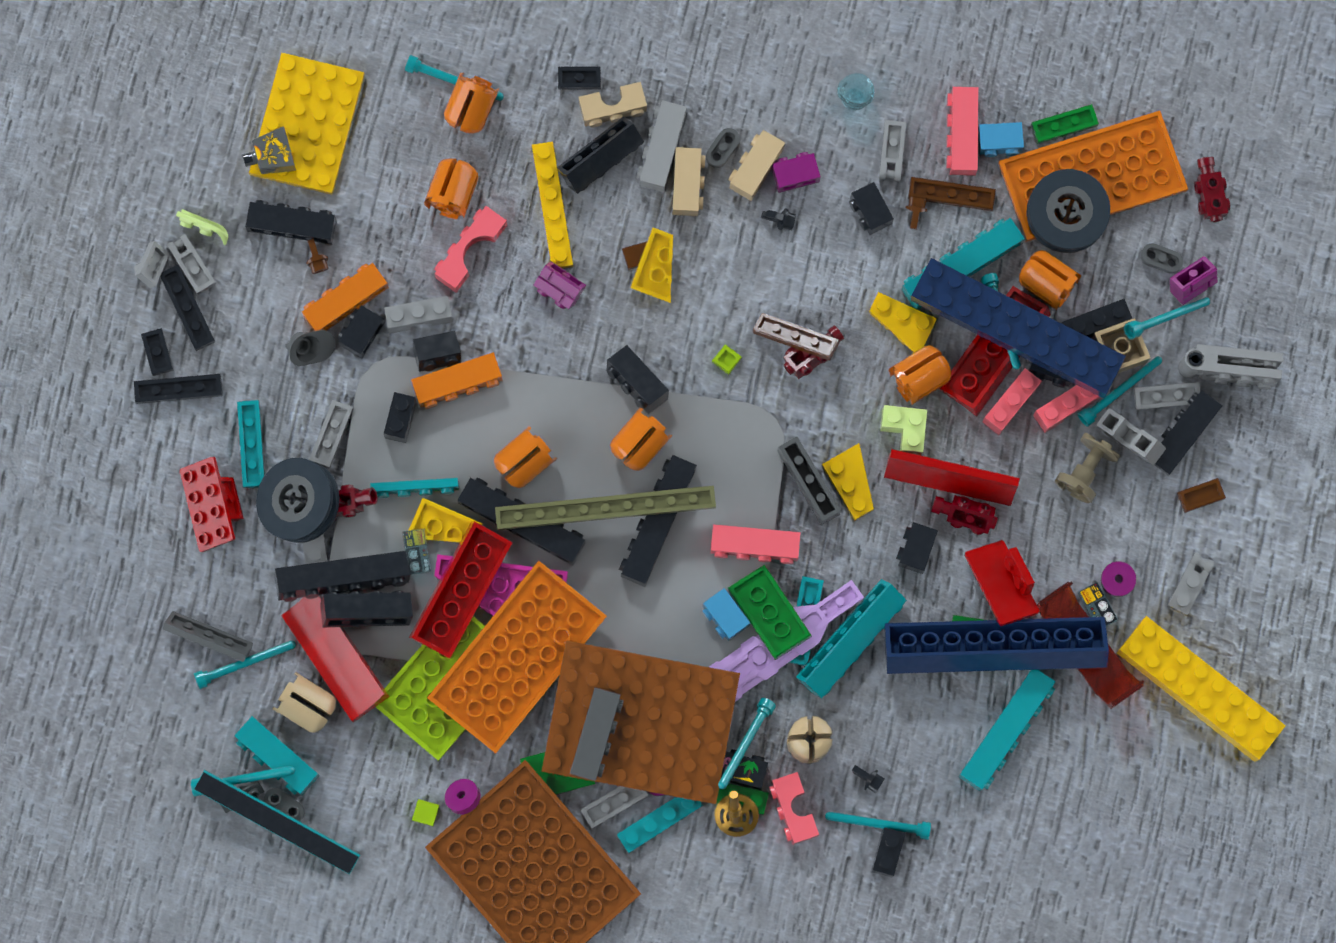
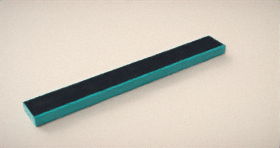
[193,769,360,875]

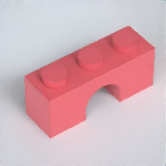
[982,368,1042,435]
[1033,385,1100,433]
[769,772,819,845]

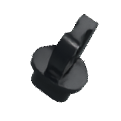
[761,208,796,231]
[852,765,885,793]

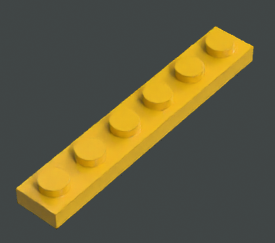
[532,141,573,269]

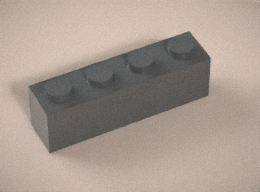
[777,437,841,525]
[570,687,624,781]

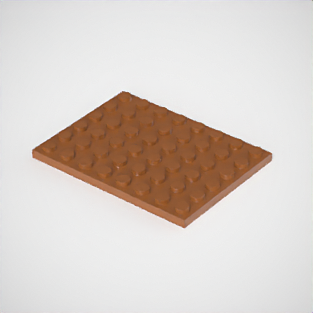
[542,640,740,804]
[425,760,641,943]

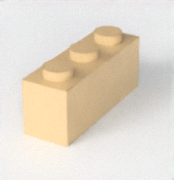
[728,130,785,201]
[672,147,705,216]

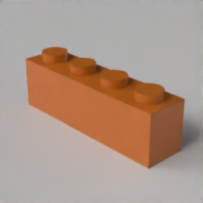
[302,263,389,331]
[411,352,503,409]

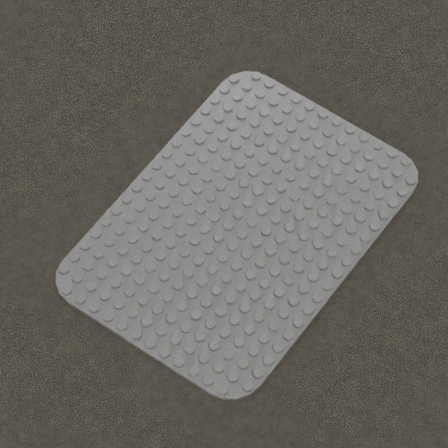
[330,356,785,682]

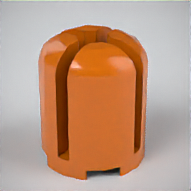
[444,72,499,133]
[424,158,478,219]
[1019,250,1082,310]
[889,345,951,405]
[610,408,672,471]
[494,426,557,488]

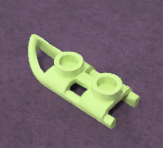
[176,209,228,245]

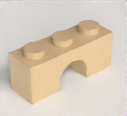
[579,82,647,128]

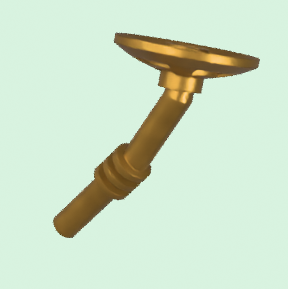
[715,791,759,837]

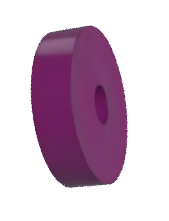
[1100,561,1136,597]
[445,779,481,815]

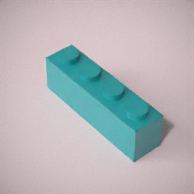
[234,716,320,795]

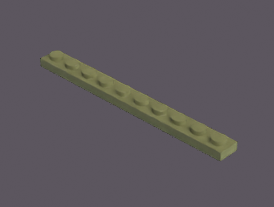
[495,486,716,530]

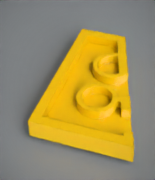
[630,227,673,303]
[869,292,937,353]
[821,443,874,521]
[408,498,483,542]

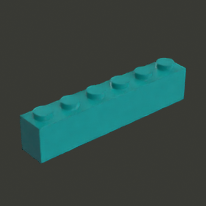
[901,218,1025,310]
[796,579,907,699]
[958,670,1056,791]

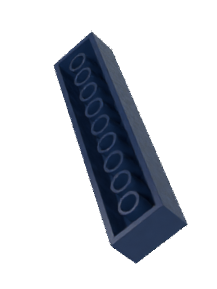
[911,258,1126,399]
[884,617,1109,674]

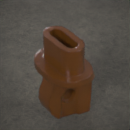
[905,197,928,230]
[306,238,329,274]

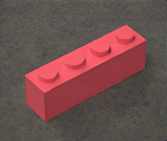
[946,87,978,176]
[710,524,801,564]

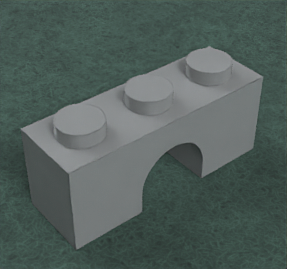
[384,296,453,334]
[1096,408,1166,466]

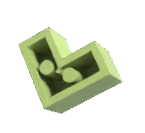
[880,405,927,456]

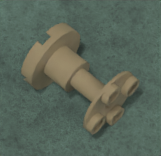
[1054,433,1120,503]

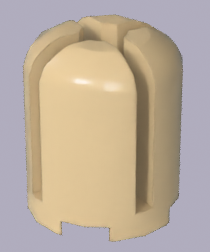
[272,672,336,733]
[787,716,833,764]

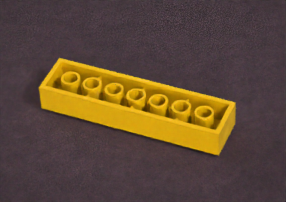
[1116,616,1286,762]

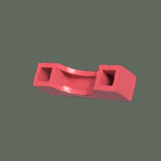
[434,206,507,293]

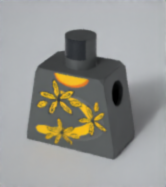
[242,127,296,174]

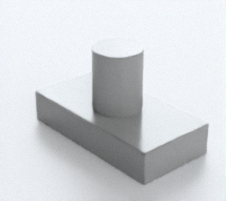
[134,241,169,288]

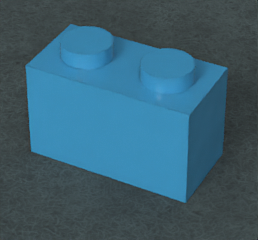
[978,122,1024,157]
[702,588,750,641]

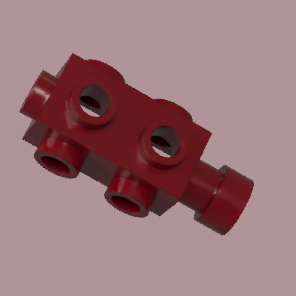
[1194,157,1230,222]
[783,325,844,379]
[334,485,378,521]
[931,495,998,535]

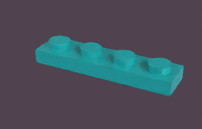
[237,400,265,488]
[370,478,459,498]
[788,576,824,666]
[617,797,703,854]

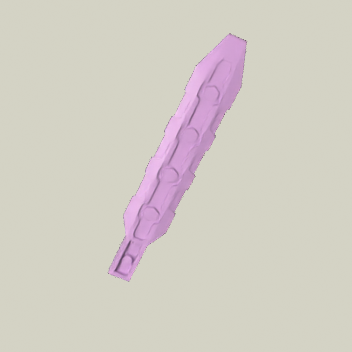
[709,580,864,702]

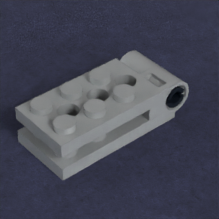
[1178,344,1283,390]

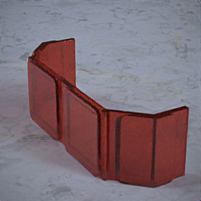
[1037,581,1145,709]

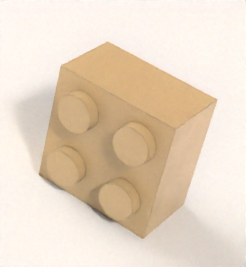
[1091,318,1150,374]

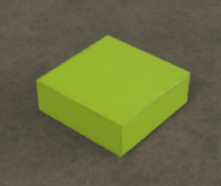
[712,344,742,375]
[412,799,440,827]

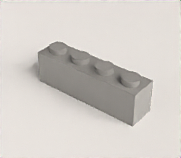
[637,100,687,192]

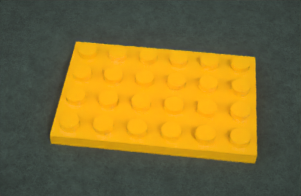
[249,52,365,195]

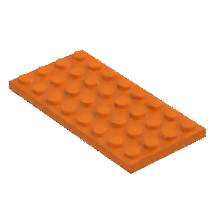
[998,110,1188,242]
[427,560,607,754]

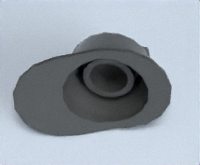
[285,330,336,366]

